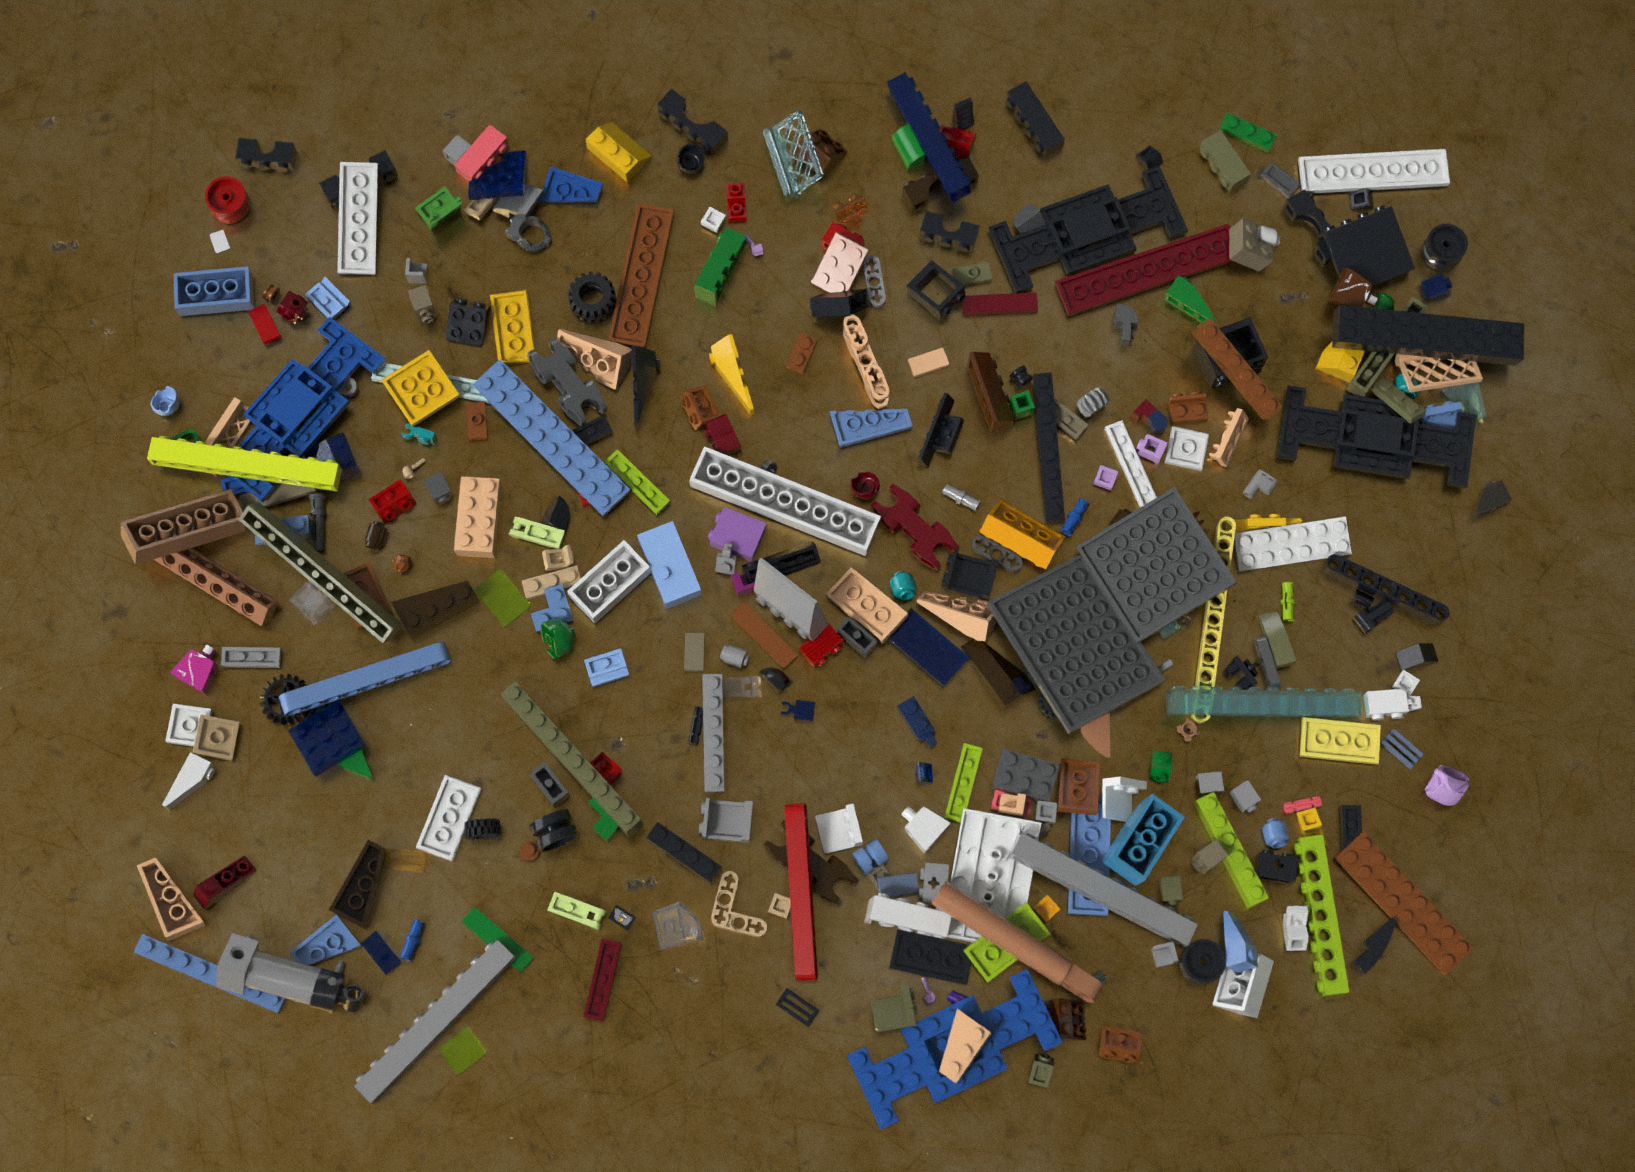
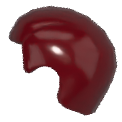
[850,472,880,500]

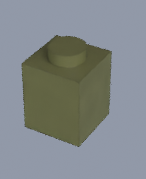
[1158,876,1183,906]

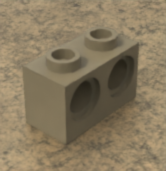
[408,285,437,324]
[1192,839,1228,875]

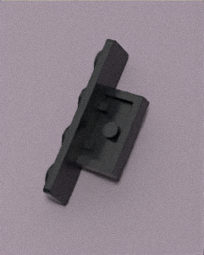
[918,393,964,467]

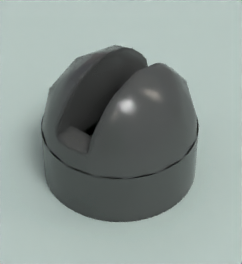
[760,460,777,474]

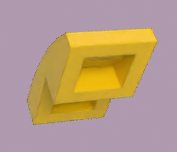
[1297,808,1328,853]

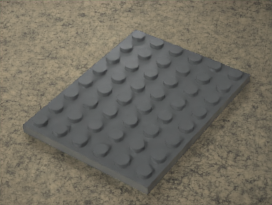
[987,555,1166,735]

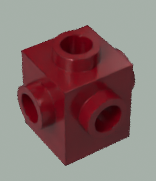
[276,290,309,324]

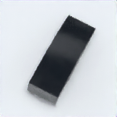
[1351,918,1396,976]

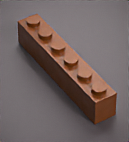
[1191,318,1283,419]

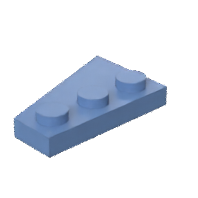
[289,915,362,966]

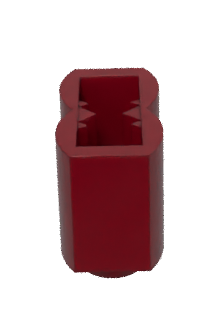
[704,414,742,456]

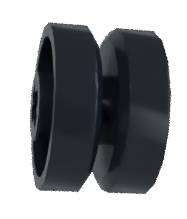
[1421,224,1468,271]
[529,809,579,853]
[1179,939,1226,986]

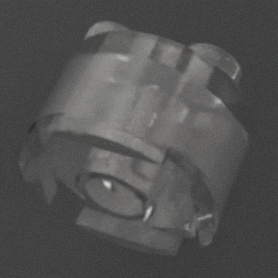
[289,580,335,626]

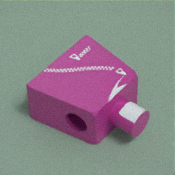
[170,645,218,694]

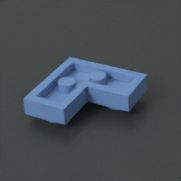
[531,584,573,632]

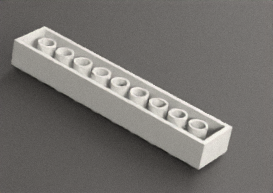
[689,446,881,556]

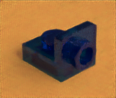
[1421,274,1453,300]

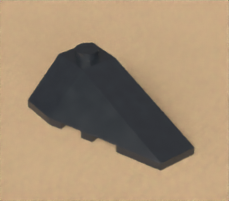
[632,346,660,430]

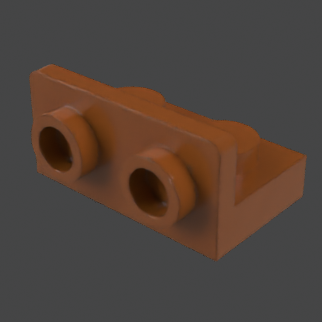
[680,385,720,430]
[1167,392,1209,424]
[1098,1026,1142,1063]

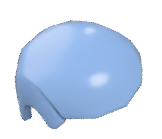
[151,386,180,416]

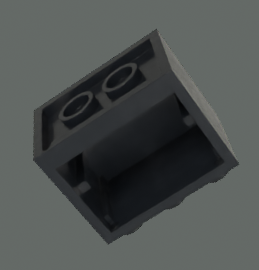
[1193,317,1268,388]

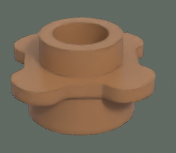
[1177,719,1200,742]

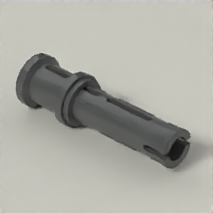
[309,493,326,552]

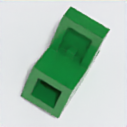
[588,798,620,843]

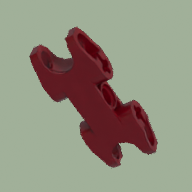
[871,484,960,571]

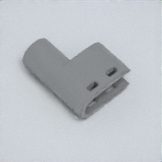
[1243,470,1277,499]

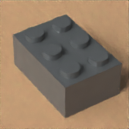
[991,749,1059,803]

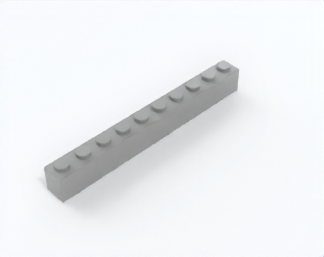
[1008,832,1198,948]
[354,940,516,1104]

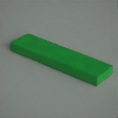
[461,906,534,973]

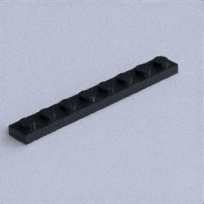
[1033,372,1065,523]

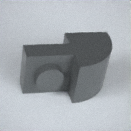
[1114,304,1139,346]

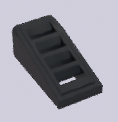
[952,98,974,130]

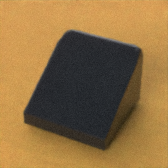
[1135,145,1163,170]
[1350,188,1374,210]
[1351,589,1374,609]

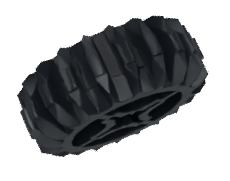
[259,674,310,726]

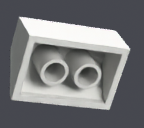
[1212,953,1274,1018]

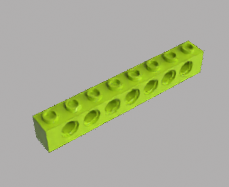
[1294,835,1349,997]

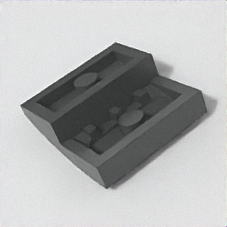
[493,183,543,220]

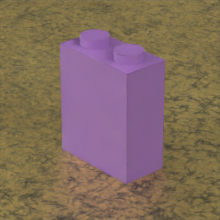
[708,507,767,562]

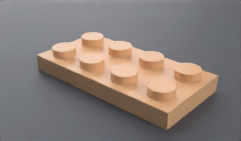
[826,567,909,643]

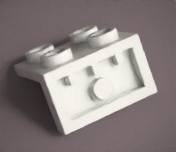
[1102,777,1147,822]
[815,804,863,854]

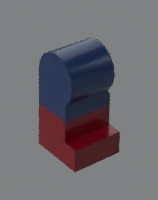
[1131,399,1168,435]

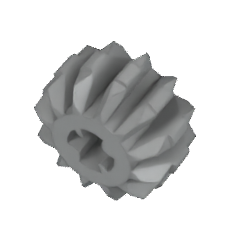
[1077,387,1110,417]

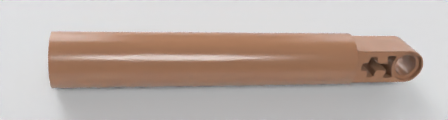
[931,881,1103,1003]

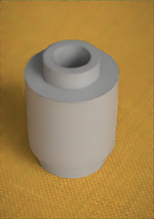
[720,644,750,668]

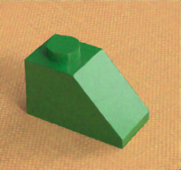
[335,741,375,781]

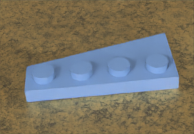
[830,409,913,448]

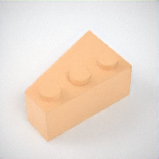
[939,1009,992,1083]

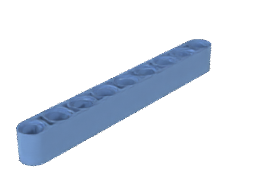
[279,642,451,716]

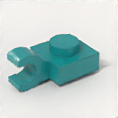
[401,423,437,445]

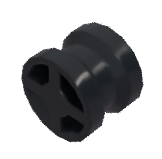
[1009,365,1033,389]

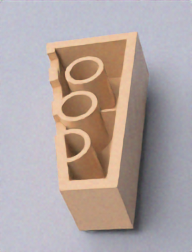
[137,858,205,941]

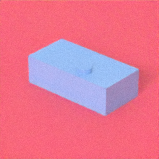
[637,521,702,609]

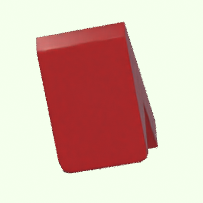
[590,752,623,785]

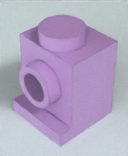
[1136,434,1167,465]

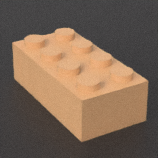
[454,476,502,558]

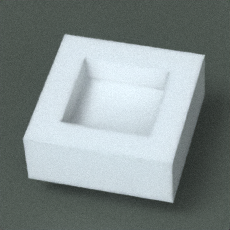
[701,207,726,233]
[1392,670,1420,696]

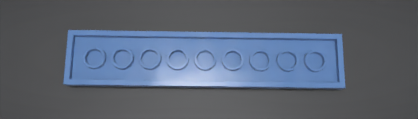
[472,359,631,517]

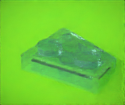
[1442,382,1487,420]

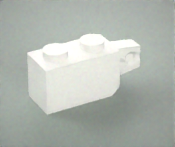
[1363,689,1422,721]

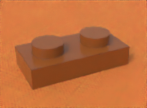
[786,333,817,375]

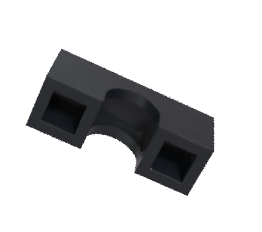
[235,138,297,172]
[919,210,980,252]

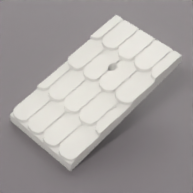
[946,808,1041,943]

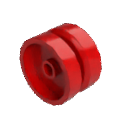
[205,176,251,224]

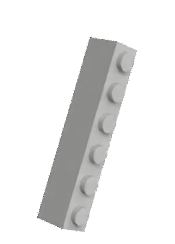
[703,674,725,793]

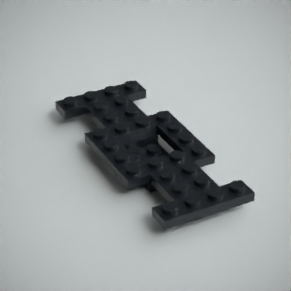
[988,166,1188,293]
[1277,385,1476,488]

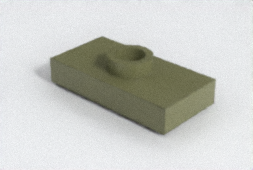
[952,262,992,286]

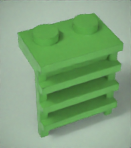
[415,186,463,229]

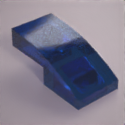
[360,931,401,975]

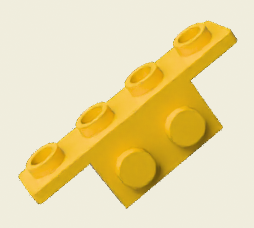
[1225,514,1302,533]

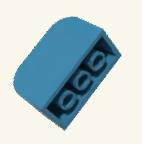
[1102,794,1185,886]

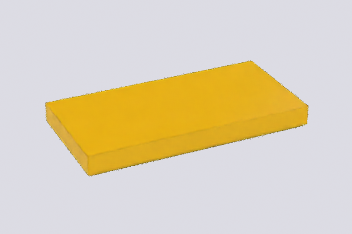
[490,290,535,366]

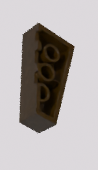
[391,581,480,640]
[329,839,387,929]

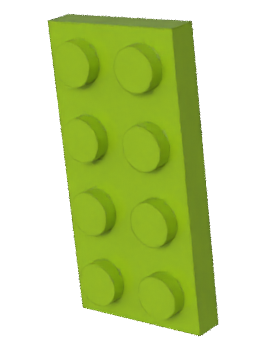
[963,902,1050,983]

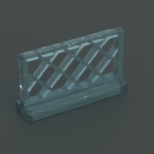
[762,110,824,198]

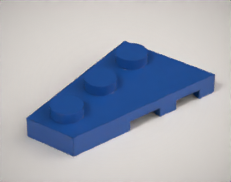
[539,167,603,203]

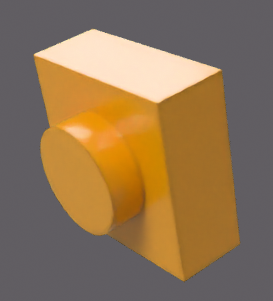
[1032,895,1061,923]

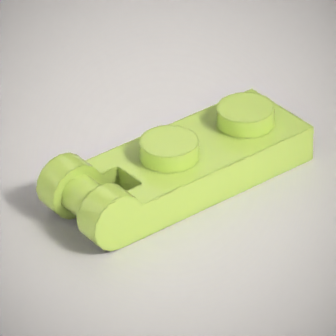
[508,517,565,549]
[548,892,607,930]

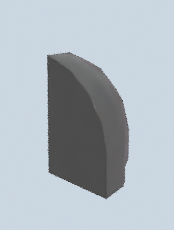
[1014,203,1045,233]

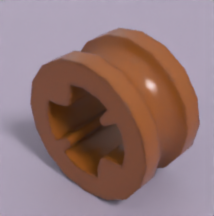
[263,284,280,303]

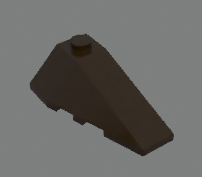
[961,638,1036,710]

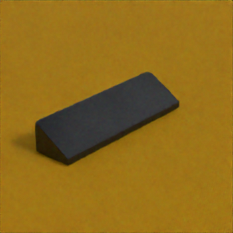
[742,541,821,584]

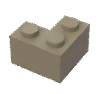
[1229,218,1273,272]

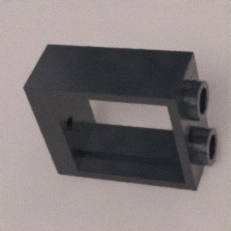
[906,260,966,320]

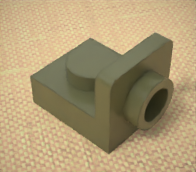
[1028,1053,1054,1088]

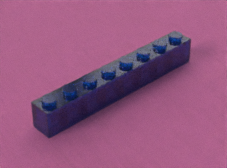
[886,72,972,203]

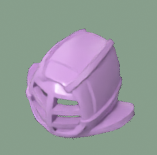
[1425,765,1469,806]

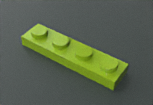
[604,449,671,515]
[944,743,983,823]

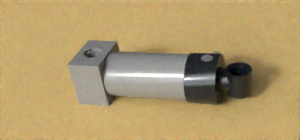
[216,933,364,1013]

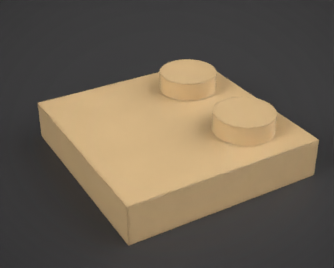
[192,715,239,761]

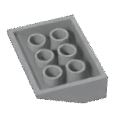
[754,558,828,641]

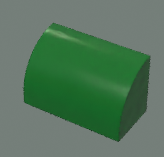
[892,124,925,171]

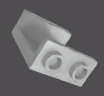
[699,798,753,843]

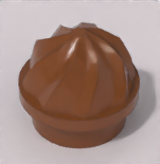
[392,554,412,573]

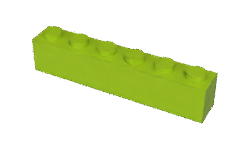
[1193,792,1269,909]

